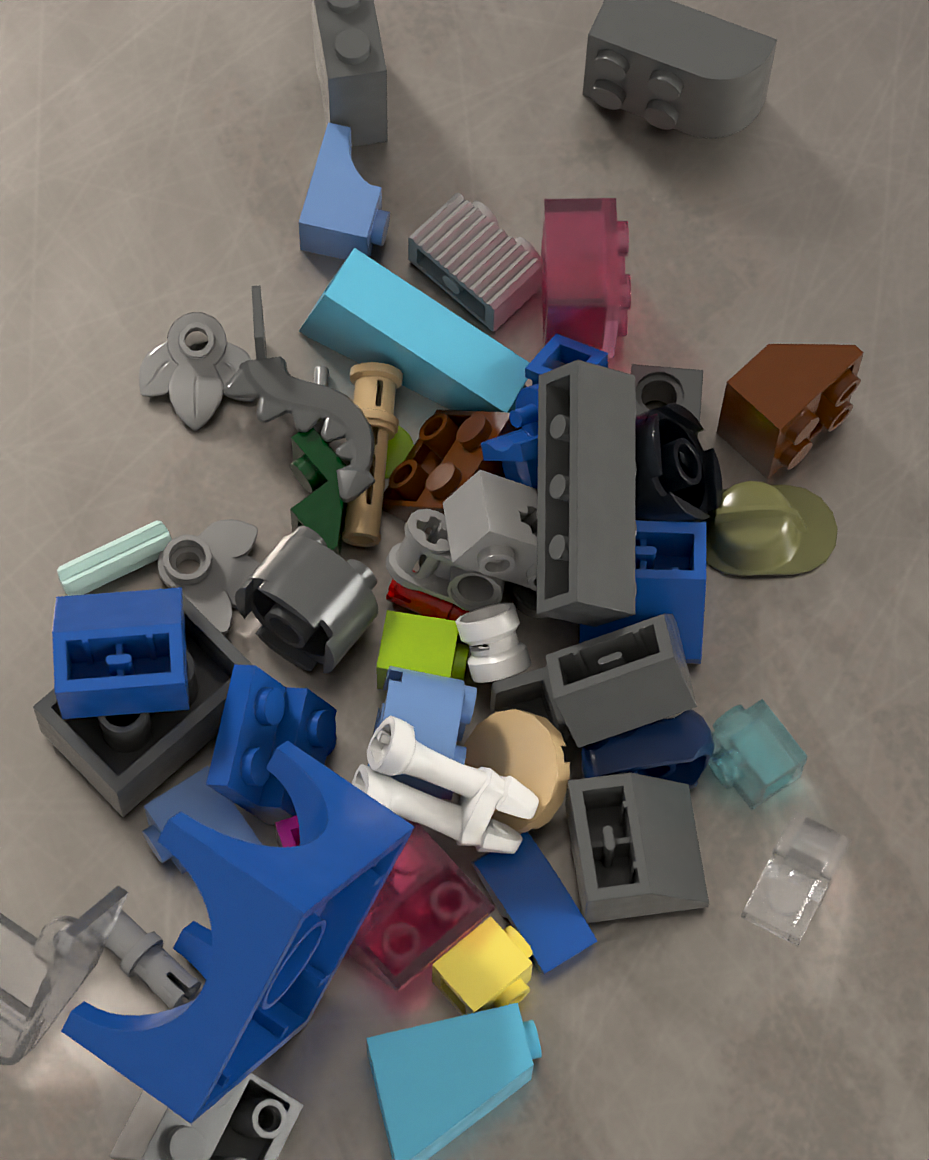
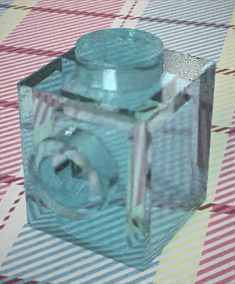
[708,699,808,810]

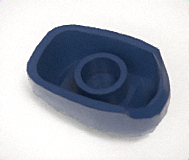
[581,709,715,789]

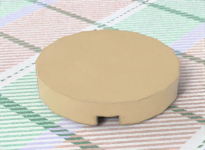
[459,709,570,834]

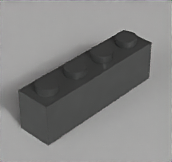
[537,360,637,627]

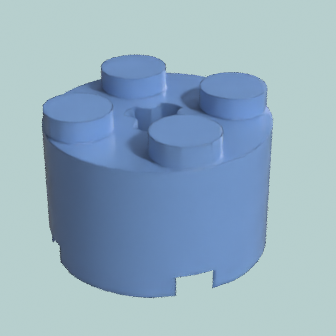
[367,666,477,800]

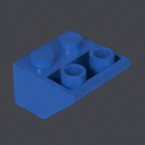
[578,520,706,664]
[52,587,190,719]

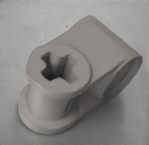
[386,509,505,612]

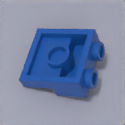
[206,664,337,825]

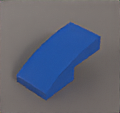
[471,832,597,974]

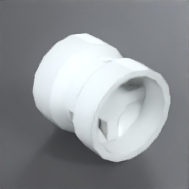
[455,603,532,683]

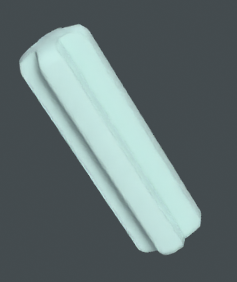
[57,521,172,596]

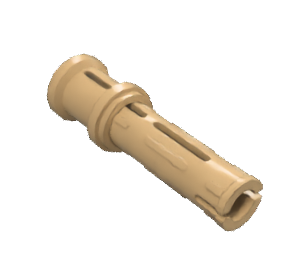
[342,362,403,547]

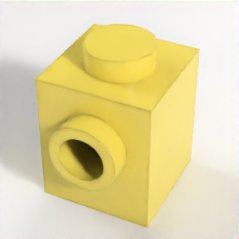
[432,916,533,1015]

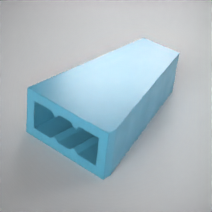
[299,248,529,413]

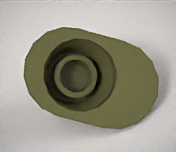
[701,481,838,576]

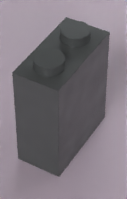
[311,0,388,147]

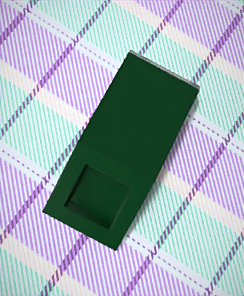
[290,428,347,557]

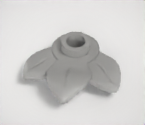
[139,312,256,431]
[158,519,260,635]

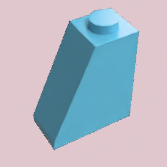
[366,1003,542,1160]

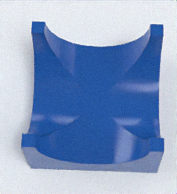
[61,741,415,1124]

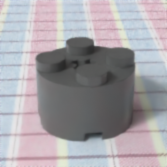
[235,526,378,673]

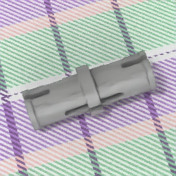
[83,897,201,1009]

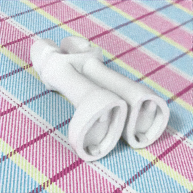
[352,715,539,854]

